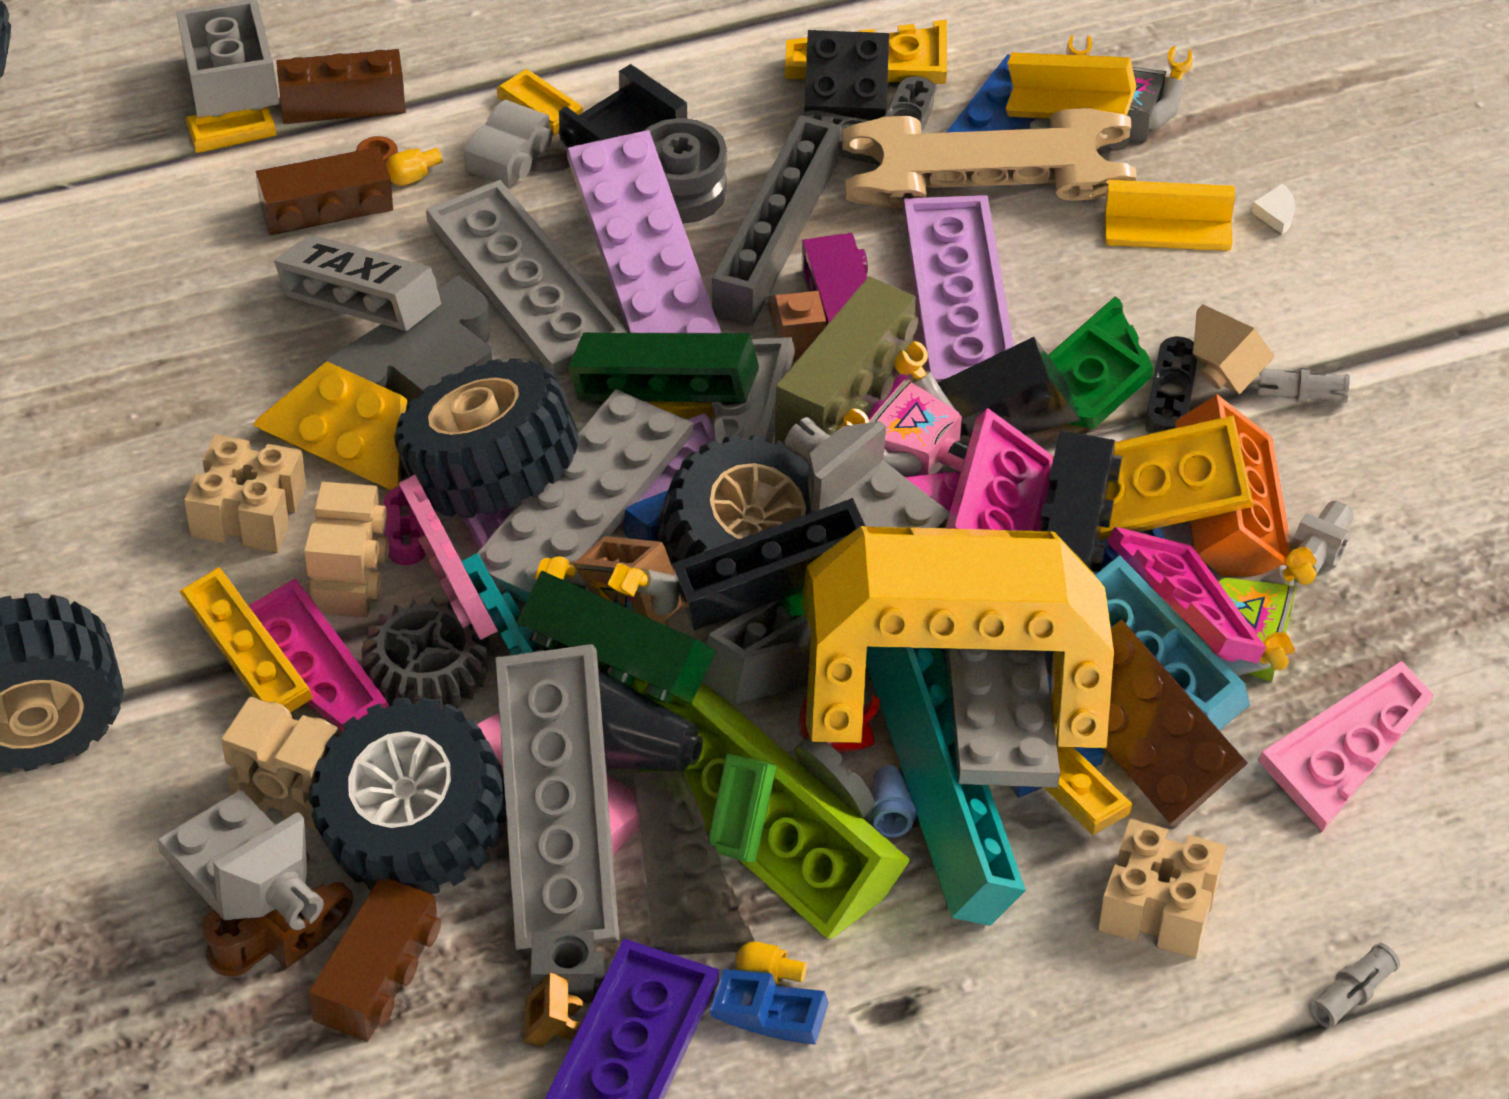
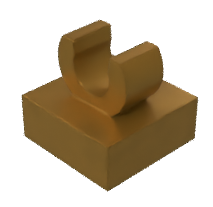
[524,973,583,1047]

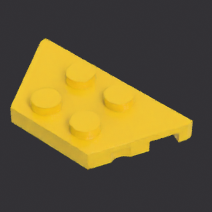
[253,361,407,490]

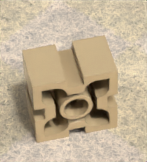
[184,434,306,553]
[304,481,389,618]
[221,696,339,831]
[1098,819,1227,958]

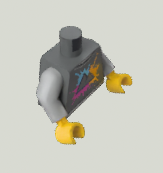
[1066,35,1193,150]

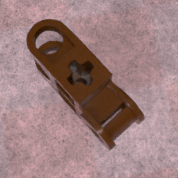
[202,851,354,976]

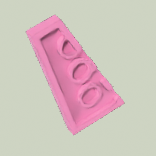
[399,475,497,640]
[1258,661,1434,832]

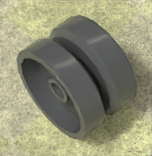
[644,118,727,224]

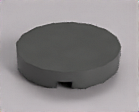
[795,736,875,819]

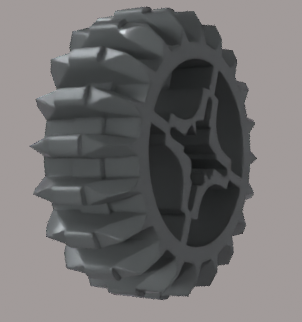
[361,598,491,709]

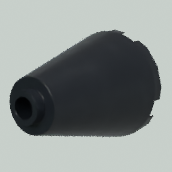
[598,670,703,772]

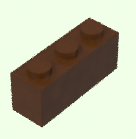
[276,49,406,124]
[255,147,394,235]
[308,878,441,1042]

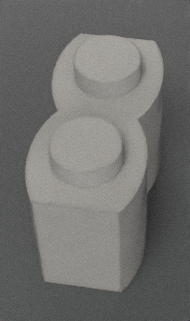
[464,100,553,187]

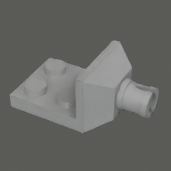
[785,417,950,528]
[158,790,324,930]

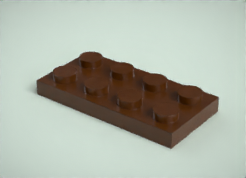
[1050,619,1248,828]

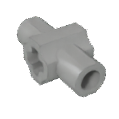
[1291,500,1353,574]

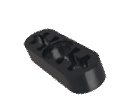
[1145,336,1198,434]

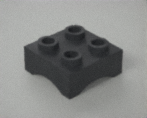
[804,30,889,121]

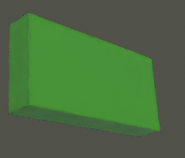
[706,753,777,862]

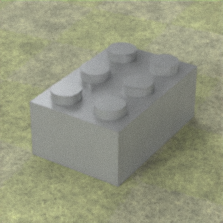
[176,0,279,117]

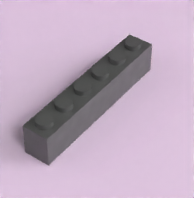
[712,115,839,326]

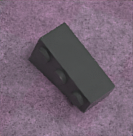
[701,600,811,704]

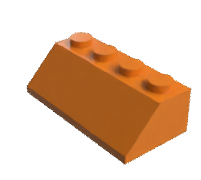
[1175,394,1292,577]

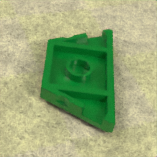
[1048,296,1153,429]

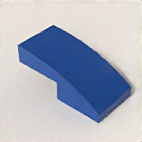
[709,969,829,1045]

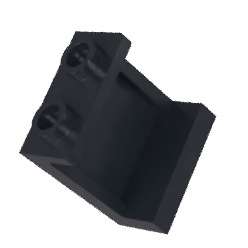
[559,63,687,148]

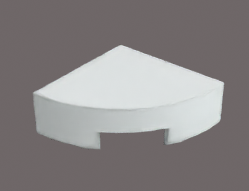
[1252,184,1295,235]

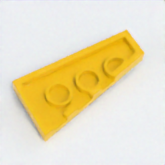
[785,19,947,84]

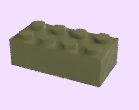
[775,276,918,454]

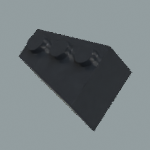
[938,336,1080,445]
[1040,430,1123,572]

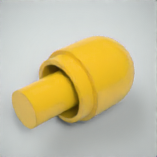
[385,147,443,186]
[735,941,807,985]

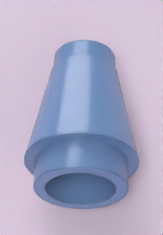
[867,765,917,838]

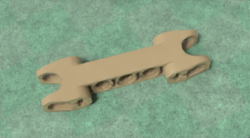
[842,108,1136,209]

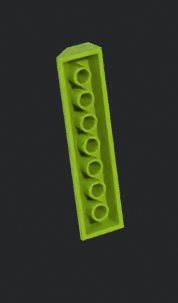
[597,661,910,939]

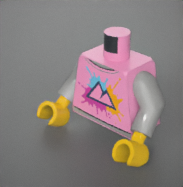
[836,341,969,477]

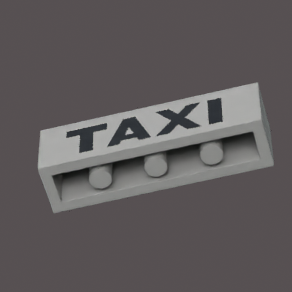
[274,234,442,331]

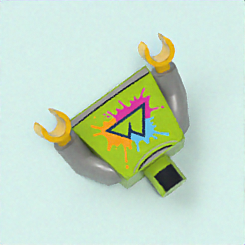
[1181,547,1317,682]

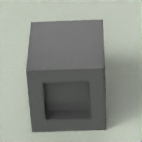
[531,931,605,1003]

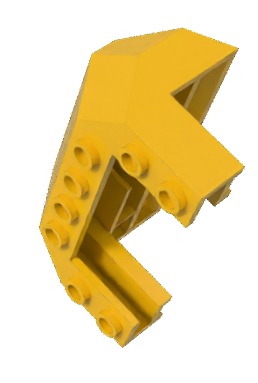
[801,526,1114,748]

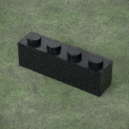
[672,498,866,631]

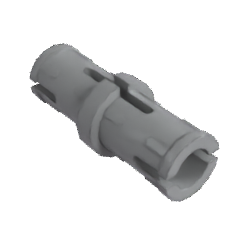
[1258,367,1350,403]
[1308,943,1400,1028]

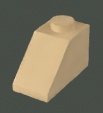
[1193,304,1275,394]

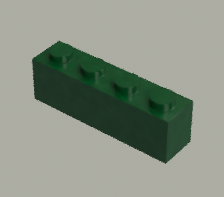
[568,332,759,402]
[517,570,716,704]

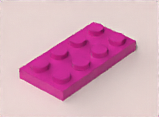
[945,408,1053,531]

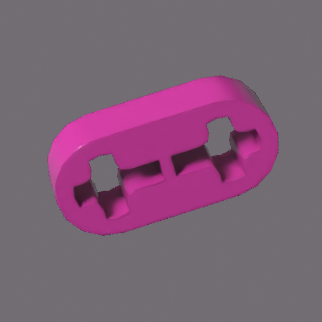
[383,486,426,565]

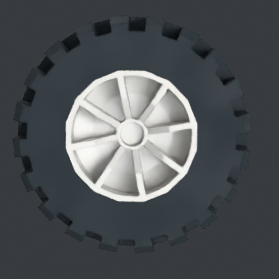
[309,697,507,894]

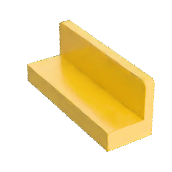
[1006,52,1136,119]
[1104,180,1235,251]

